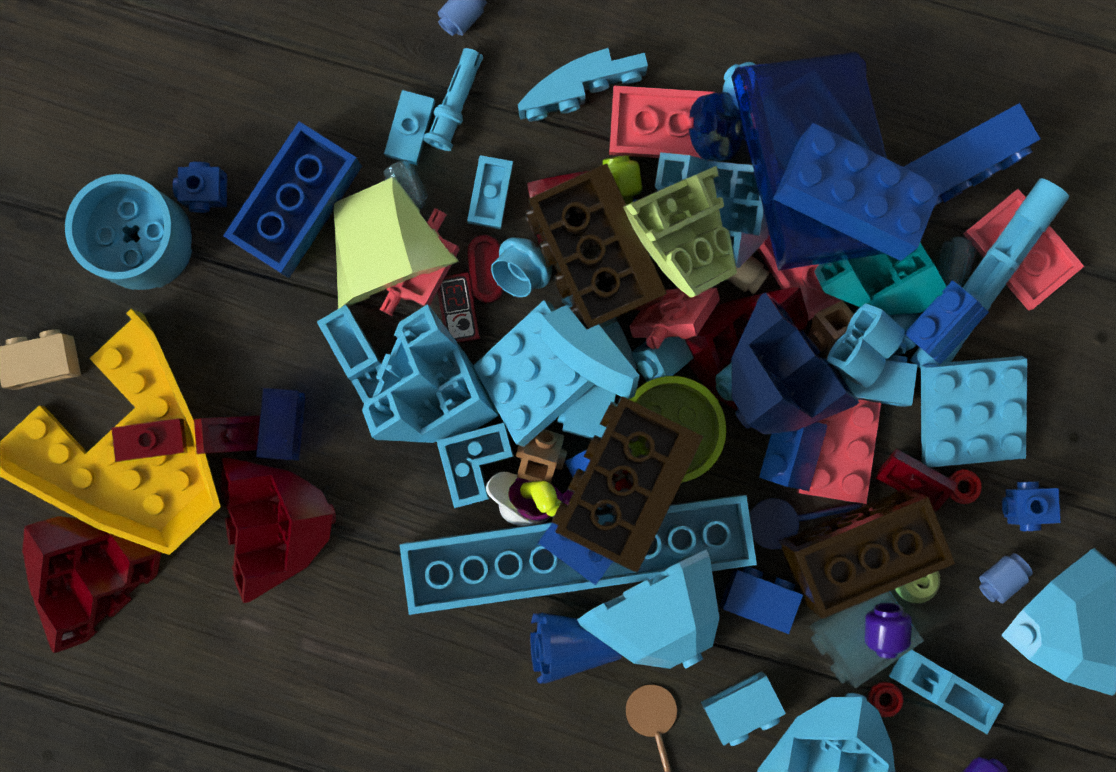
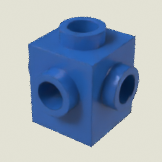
[173,162,227,213]
[1002,482,1061,531]

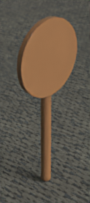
[626,684,677,772]

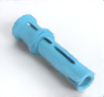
[423,48,483,151]

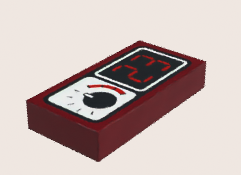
[437,272,481,344]

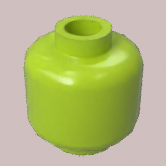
[601,155,643,205]

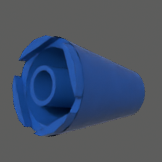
[530,613,622,684]

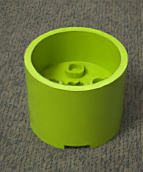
[628,376,726,483]

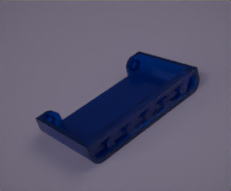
[731,52,887,271]

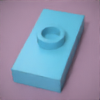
[384,90,435,165]
[467,155,513,229]

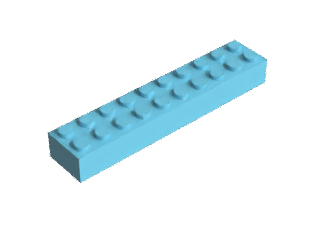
[400,495,757,615]

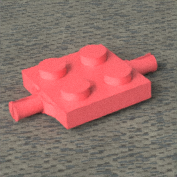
[380,208,460,316]
[630,288,720,349]

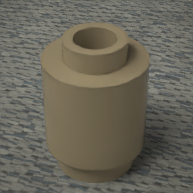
[726,255,770,294]

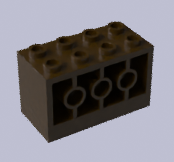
[525,163,667,330]
[551,396,704,573]
[779,489,955,619]

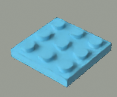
[473,300,595,446]
[921,356,1027,467]

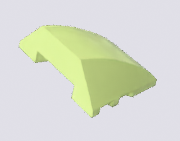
[623,166,737,297]
[334,177,459,309]

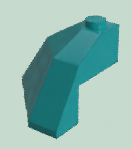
[814,232,947,315]

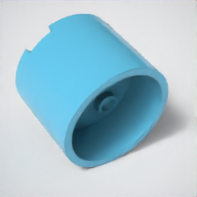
[65,174,192,290]

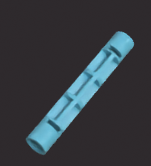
[909,178,1069,369]

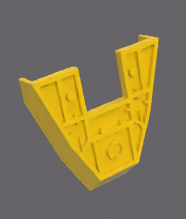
[0,309,221,555]

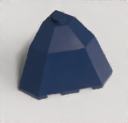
[731,292,860,434]

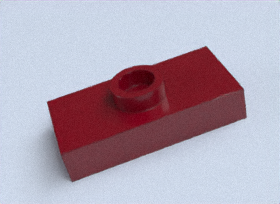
[194,416,264,454]
[111,418,188,462]
[877,449,956,511]

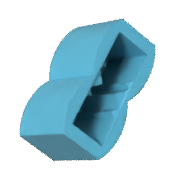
[827,303,905,389]

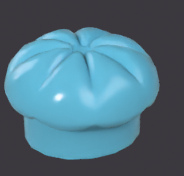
[491,237,552,297]

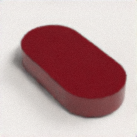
[468,235,504,303]

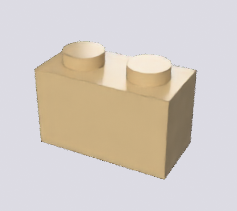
[0,329,81,390]

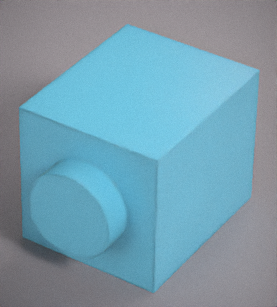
[631,337,694,382]

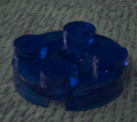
[689,92,748,162]

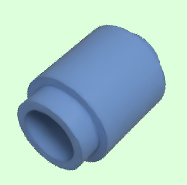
[438,0,487,36]
[979,553,1033,603]

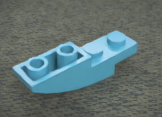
[518,48,648,121]

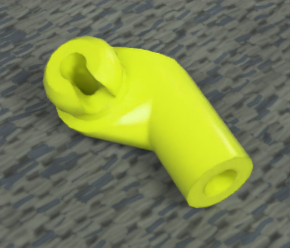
[520,481,561,516]

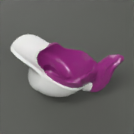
[486,472,573,526]

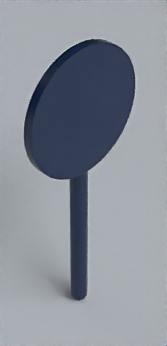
[749,498,862,549]

